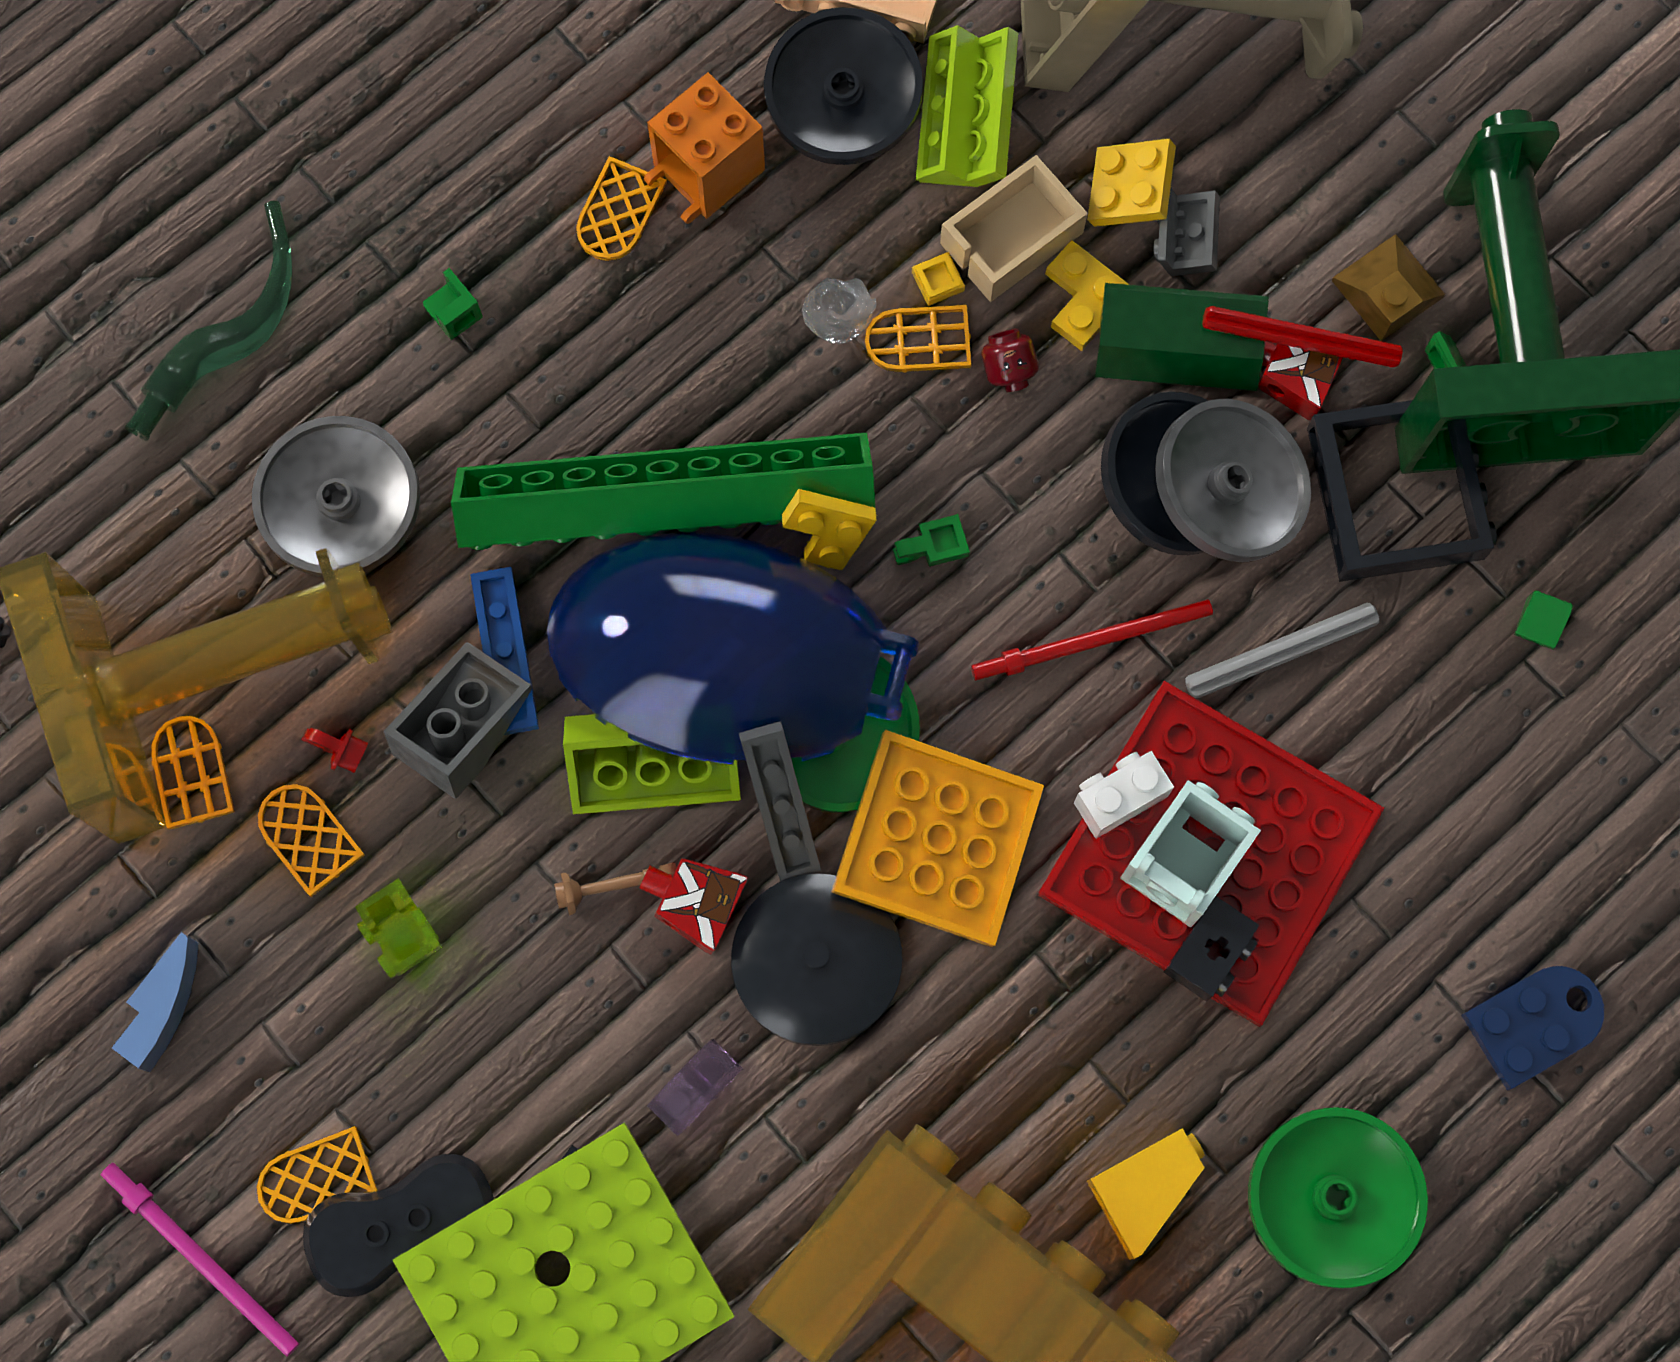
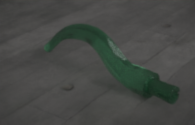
[125,201,292,441]

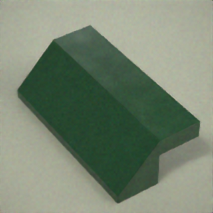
[1095,283,1269,391]

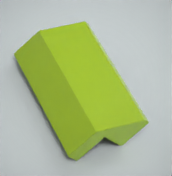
[916,25,1019,187]

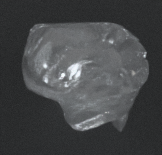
[802,278,876,344]

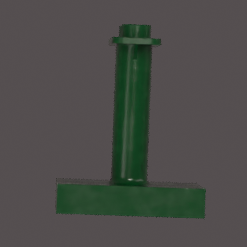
[1394,109,1680,474]

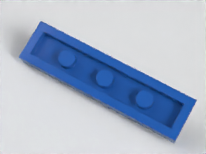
[470,567,539,735]

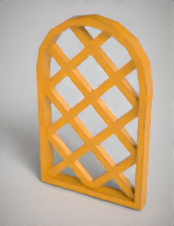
[576,156,667,261]
[258,784,365,897]
[257,1126,378,1224]

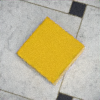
[912,252,965,306]

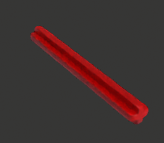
[1202,306,1403,368]

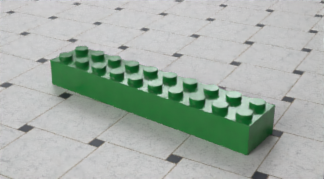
[451,432,876,550]

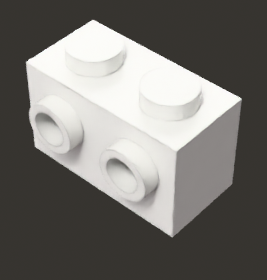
[1074,751,1174,839]

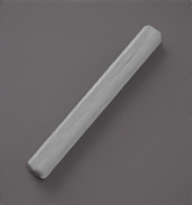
[1185,603,1379,699]

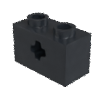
[1163,896,1259,1002]

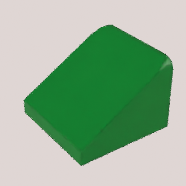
[1425,331,1466,369]
[1514,591,1573,650]

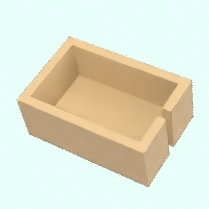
[940,155,1088,302]

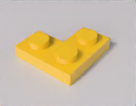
[1045,240,1129,351]
[782,489,877,570]

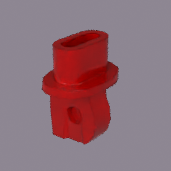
[301,728,368,773]

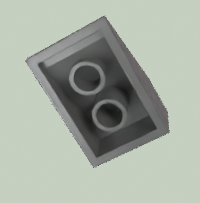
[383,642,532,799]

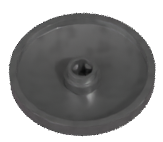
[1156,399,1311,562]
[252,416,420,578]

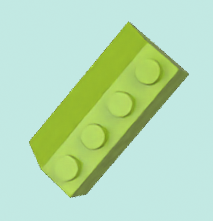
[563,703,741,814]

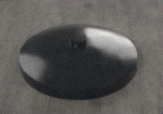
[764,7,923,165]
[1101,391,1208,555]
[731,873,903,1046]

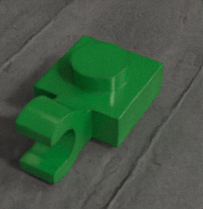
[893,514,970,567]

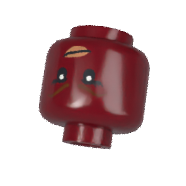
[981,329,1039,392]

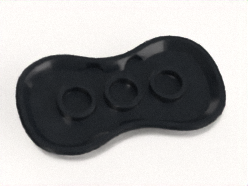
[303,1154,494,1297]

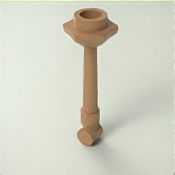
[554,863,677,915]

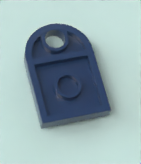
[1461,966,1604,1091]

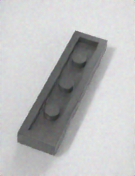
[739,721,821,882]

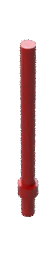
[971,599,1213,681]

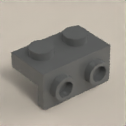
[1154,188,1220,276]

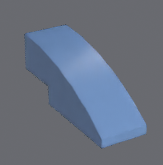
[112,932,199,1072]

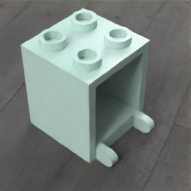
[1120,780,1261,928]

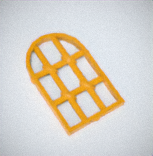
[865,305,971,373]
[151,716,235,830]

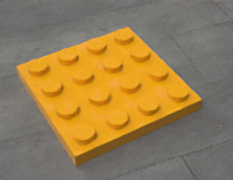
[831,730,1044,947]

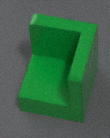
[423,268,483,341]

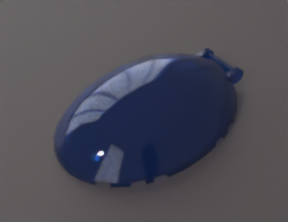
[547,532,919,765]

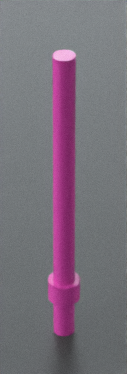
[101,1162,300,1357]

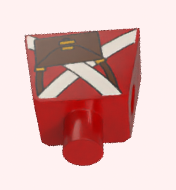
[1258,341,1343,421]
[639,858,748,955]

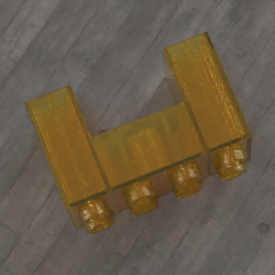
[747,1124,1180,1362]

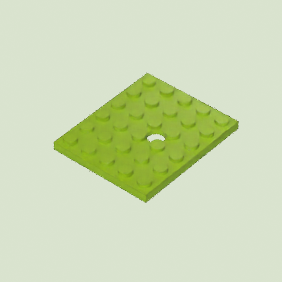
[393,1122,735,1362]

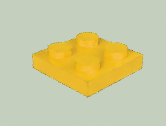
[1087,138,1176,227]

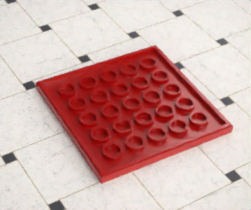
[1037,681,1385,1027]

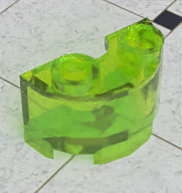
[355,878,443,979]

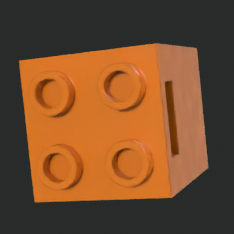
[644,72,765,224]

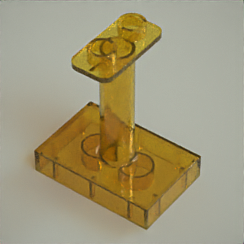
[0,548,392,844]

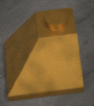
[1331,234,1446,341]

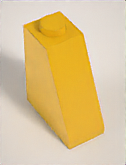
[1087,1128,1205,1260]

